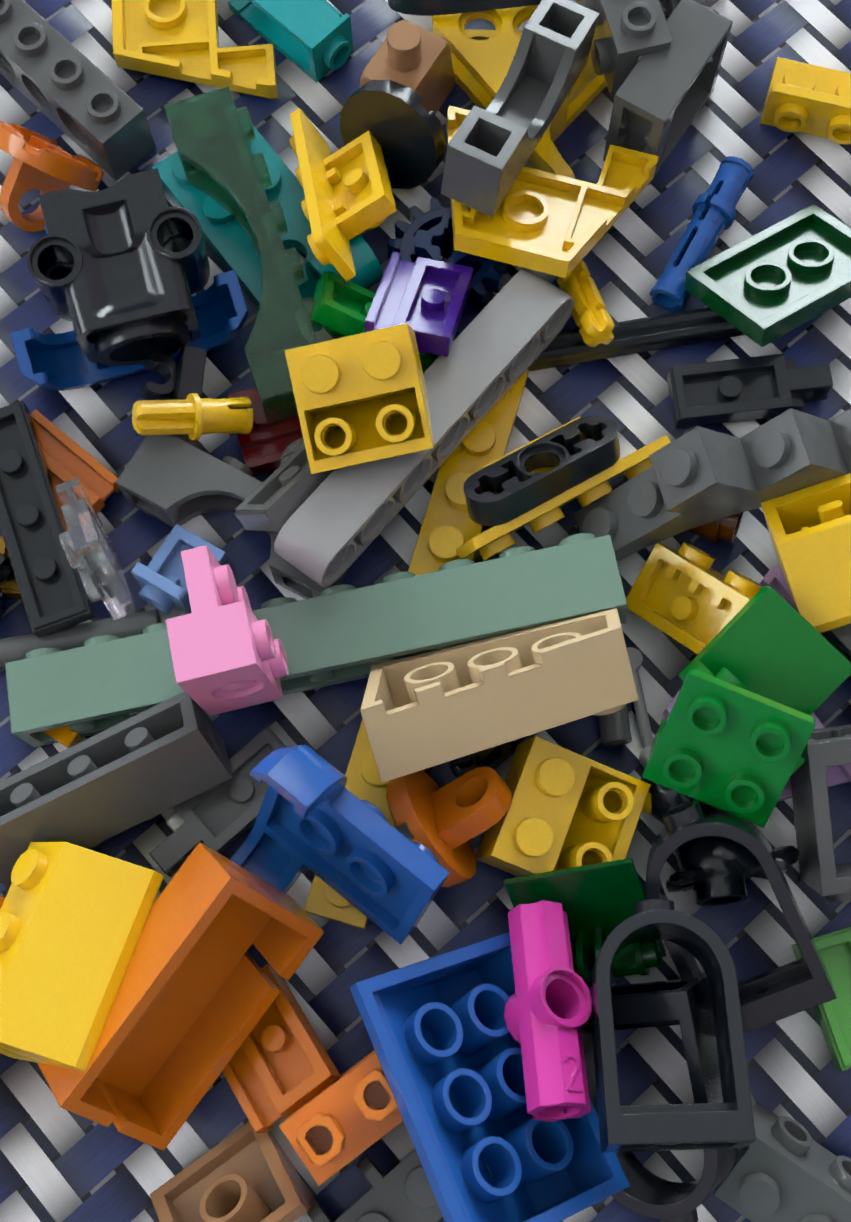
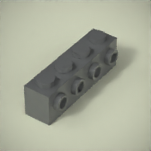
[0,691,232,888]

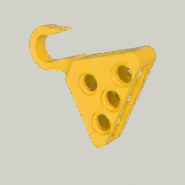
[432,5,607,179]

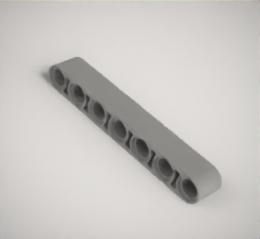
[274,268,575,588]

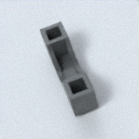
[440,0,599,217]
[116,434,353,599]

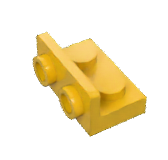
[760,57,851,145]
[626,542,762,655]

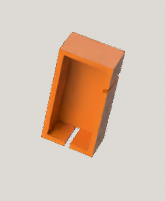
[37,842,324,1151]

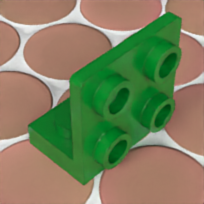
[678,586,851,775]
[642,669,815,828]

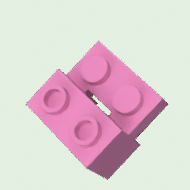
[166,545,289,716]

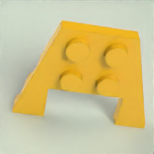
[111,0,278,99]
[446,105,659,278]

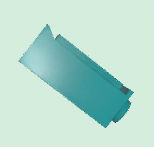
[228,0,353,83]

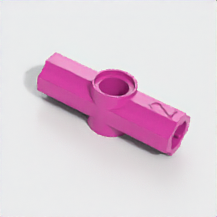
[504,900,592,1122]

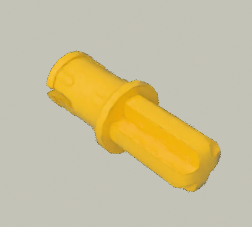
[132,393,253,440]

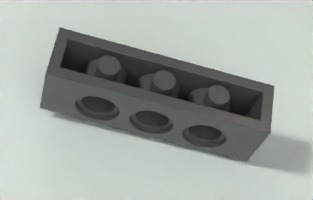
[0,0,156,181]

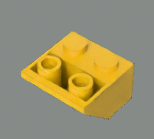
[284,323,434,474]
[761,473,851,633]
[475,736,651,877]

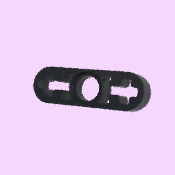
[463,416,621,526]

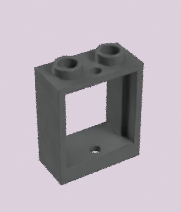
[603,0,733,185]
[790,724,851,902]

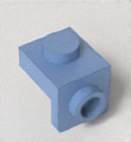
[131,523,229,615]

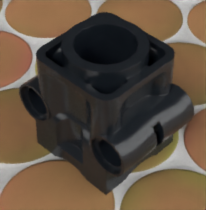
[27,168,210,366]

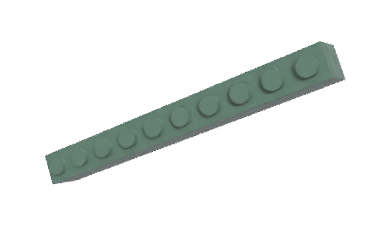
[5,533,627,747]

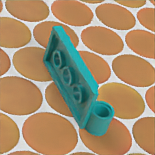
[152,111,383,334]

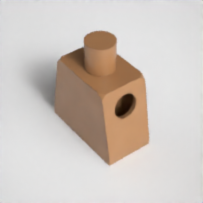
[360,19,455,114]

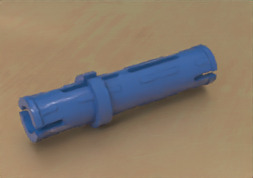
[649,156,754,312]

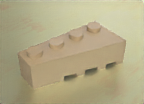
[360,608,639,783]

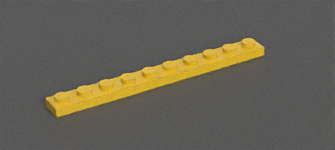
[304,371,528,930]

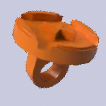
[0,121,104,232]
[386,767,512,888]

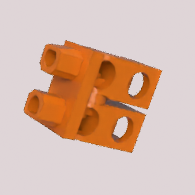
[279,1049,404,1186]

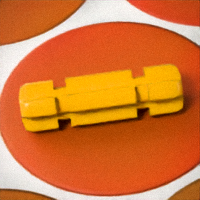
[557,260,614,348]

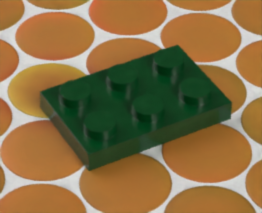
[685,204,851,347]

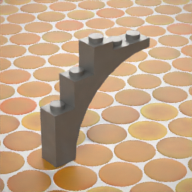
[574,408,851,562]

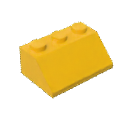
[0,842,164,1072]

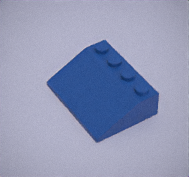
[350,932,630,1222]

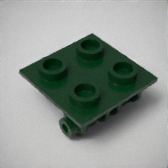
[504,858,666,984]

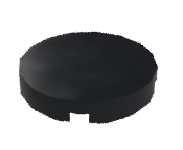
[340,80,446,189]

